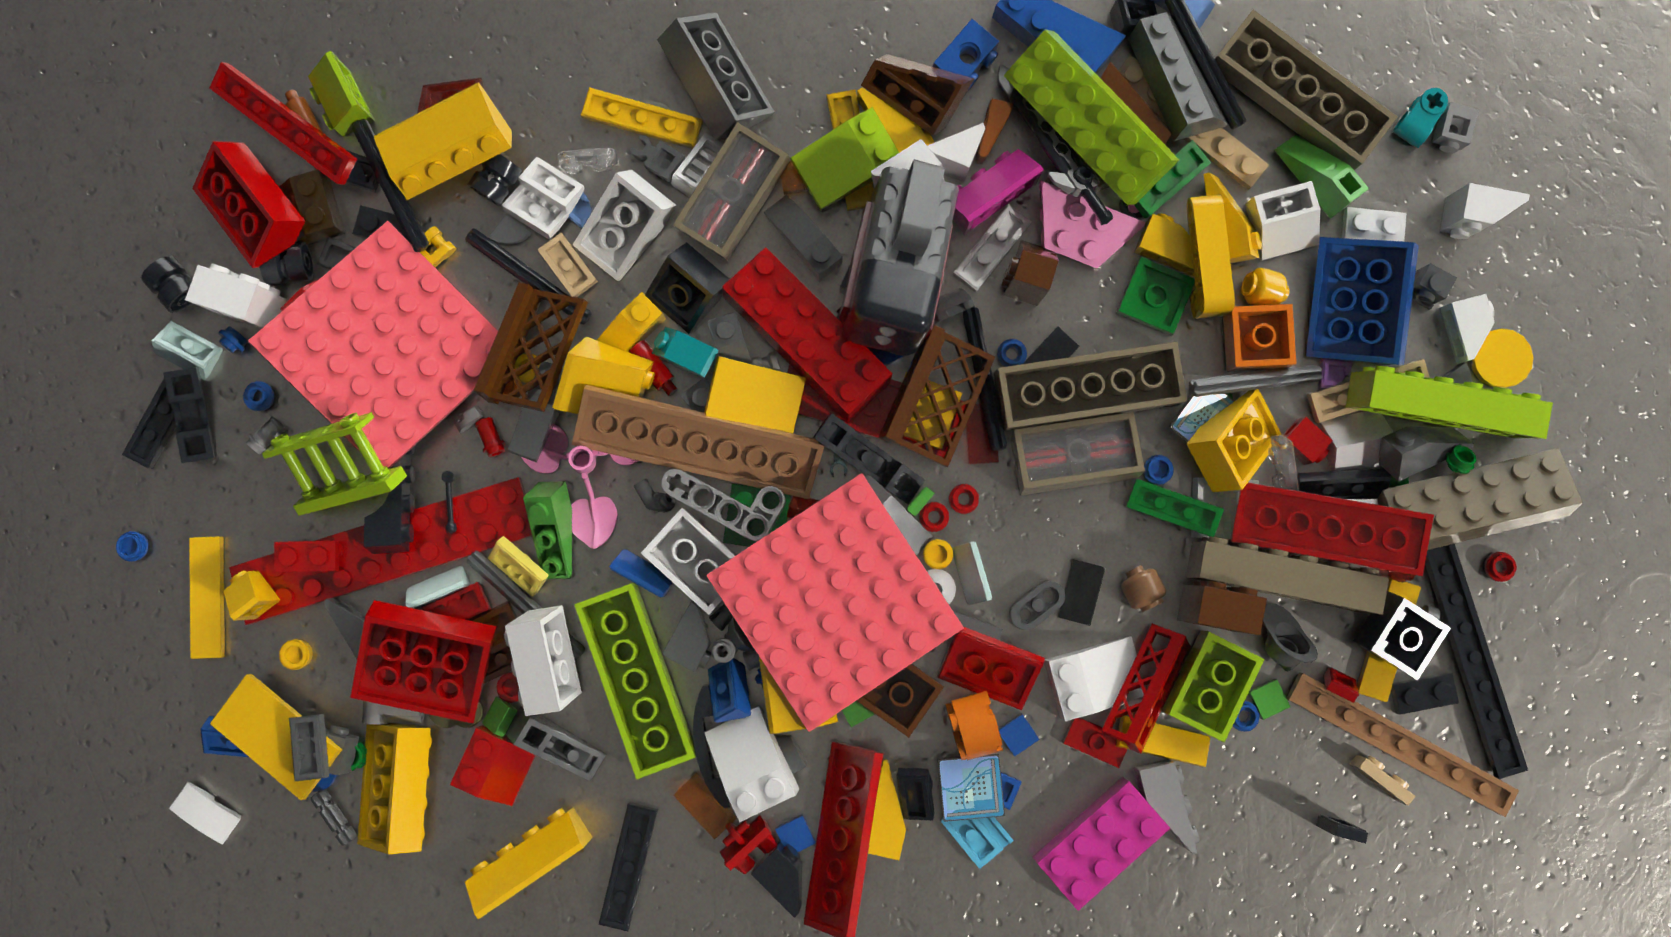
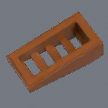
[975,98,1014,165]

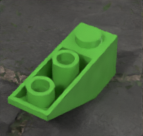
[1275,135,1369,219]
[523,481,572,579]

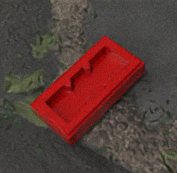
[422,582,491,620]
[1062,717,1127,768]

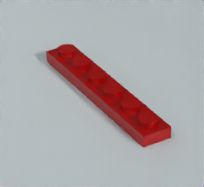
[209,62,357,185]

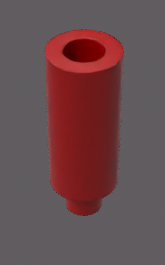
[628,340,677,396]

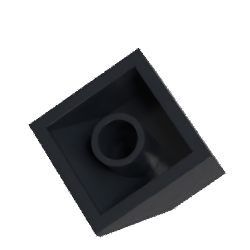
[645,242,730,334]
[1353,591,1450,680]

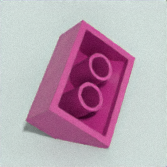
[953,149,1044,235]

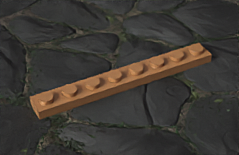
[1286,672,1519,817]

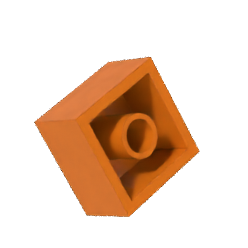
[1223,304,1296,372]

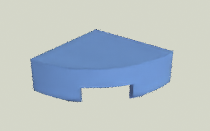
[568,192,592,229]

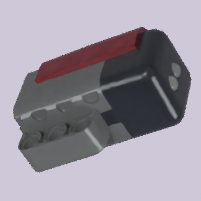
[839,159,959,356]

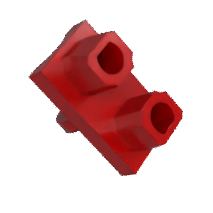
[720,815,777,874]

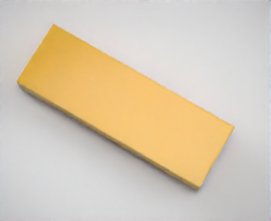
[1116,716,1211,767]

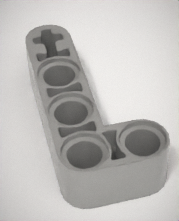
[661,469,786,541]

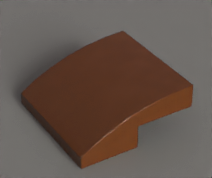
[469,601,518,684]

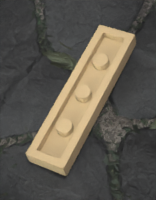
[1307,359,1430,423]

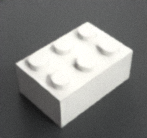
[185,263,288,329]
[641,508,736,615]
[504,605,582,716]

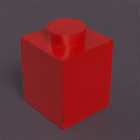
[1278,417,1333,465]

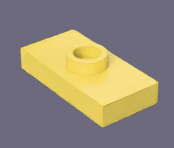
[488,536,549,597]

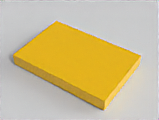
[704,356,806,434]

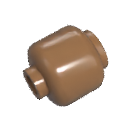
[1121,565,1167,613]

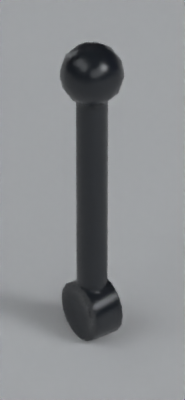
[441,471,457,534]

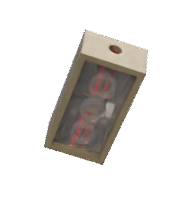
[673,122,791,261]
[1011,412,1145,496]

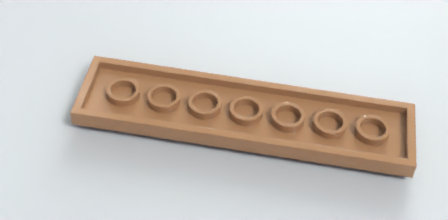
[571,385,824,499]

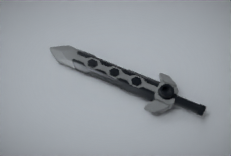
[998,65,1113,225]

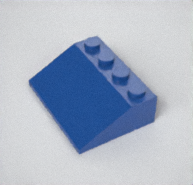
[1306,237,1419,365]

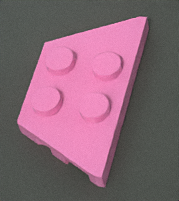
[1039,180,1146,268]

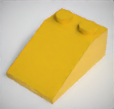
[1187,389,1282,492]

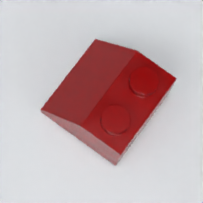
[450,725,536,806]

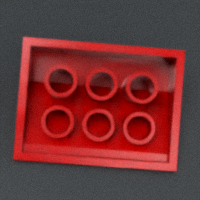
[350,600,497,724]

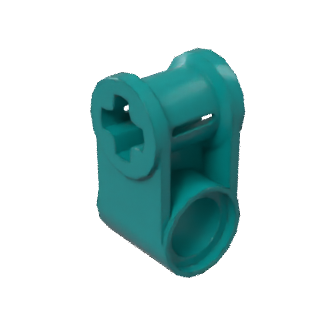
[1392,88,1448,148]

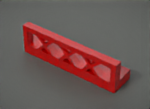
[1101,623,1191,754]

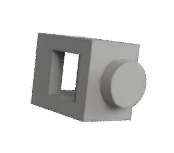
[1433,102,1479,153]

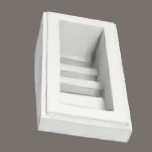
[671,132,723,198]

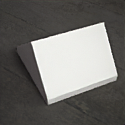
[928,123,986,182]
[1319,411,1394,471]

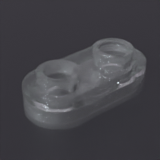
[558,148,618,174]

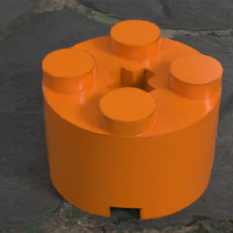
[945,691,1003,761]

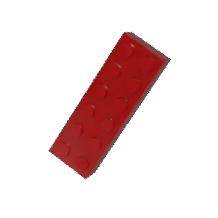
[722,247,893,423]

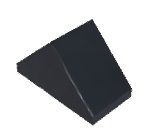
[1109,0,1157,39]

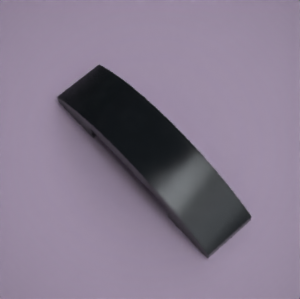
[813,412,925,505]
[693,684,731,808]

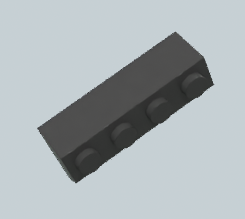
[1128,12,1228,141]
[657,13,775,140]

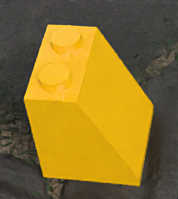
[552,337,655,414]

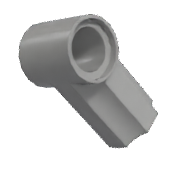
[362,701,425,725]

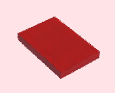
[937,626,1045,710]

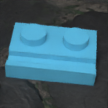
[940,817,1014,869]

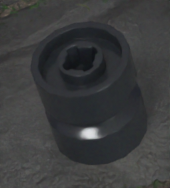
[467,154,523,206]
[259,242,314,287]
[141,255,193,313]

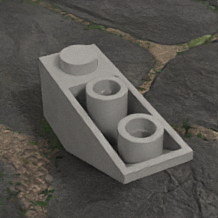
[1133,759,1199,854]

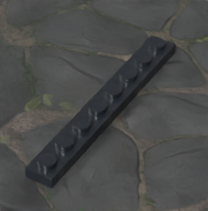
[1425,544,1528,779]

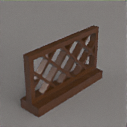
[474,282,588,412]
[879,325,995,467]

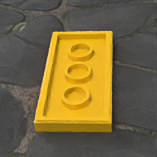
[210,674,343,800]

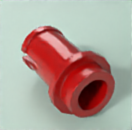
[474,417,506,457]

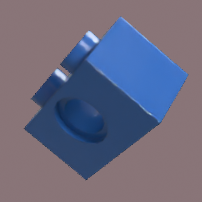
[933,19,999,90]

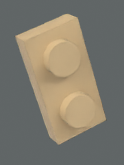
[537,232,598,297]
[1350,755,1416,806]

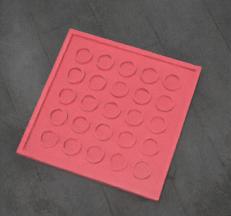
[248,221,498,469]
[706,473,964,732]

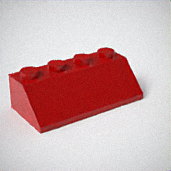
[192,141,305,268]

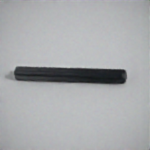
[1165,0,1246,130]
[352,119,429,252]
[465,228,592,325]
[963,306,1007,451]

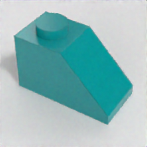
[652,327,719,377]

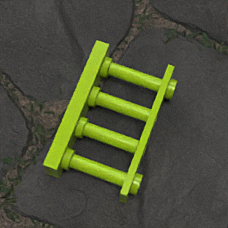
[262,412,407,516]

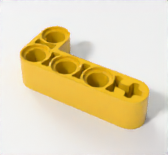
[1187,194,1235,319]

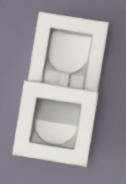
[169,782,241,845]

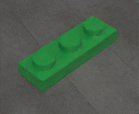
[1133,140,1211,219]
[1126,479,1224,537]

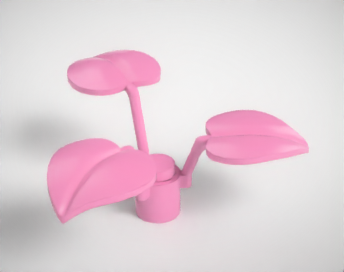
[521,425,639,549]

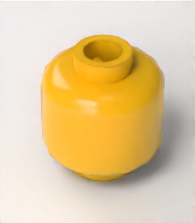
[1241,268,1289,306]

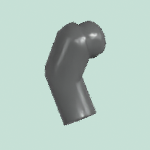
[634,479,676,513]

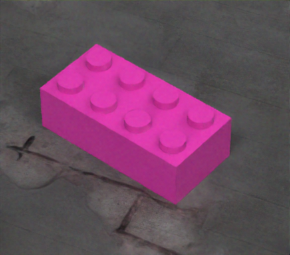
[1033,776,1170,911]

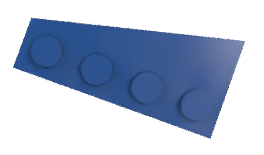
[992,0,1126,74]

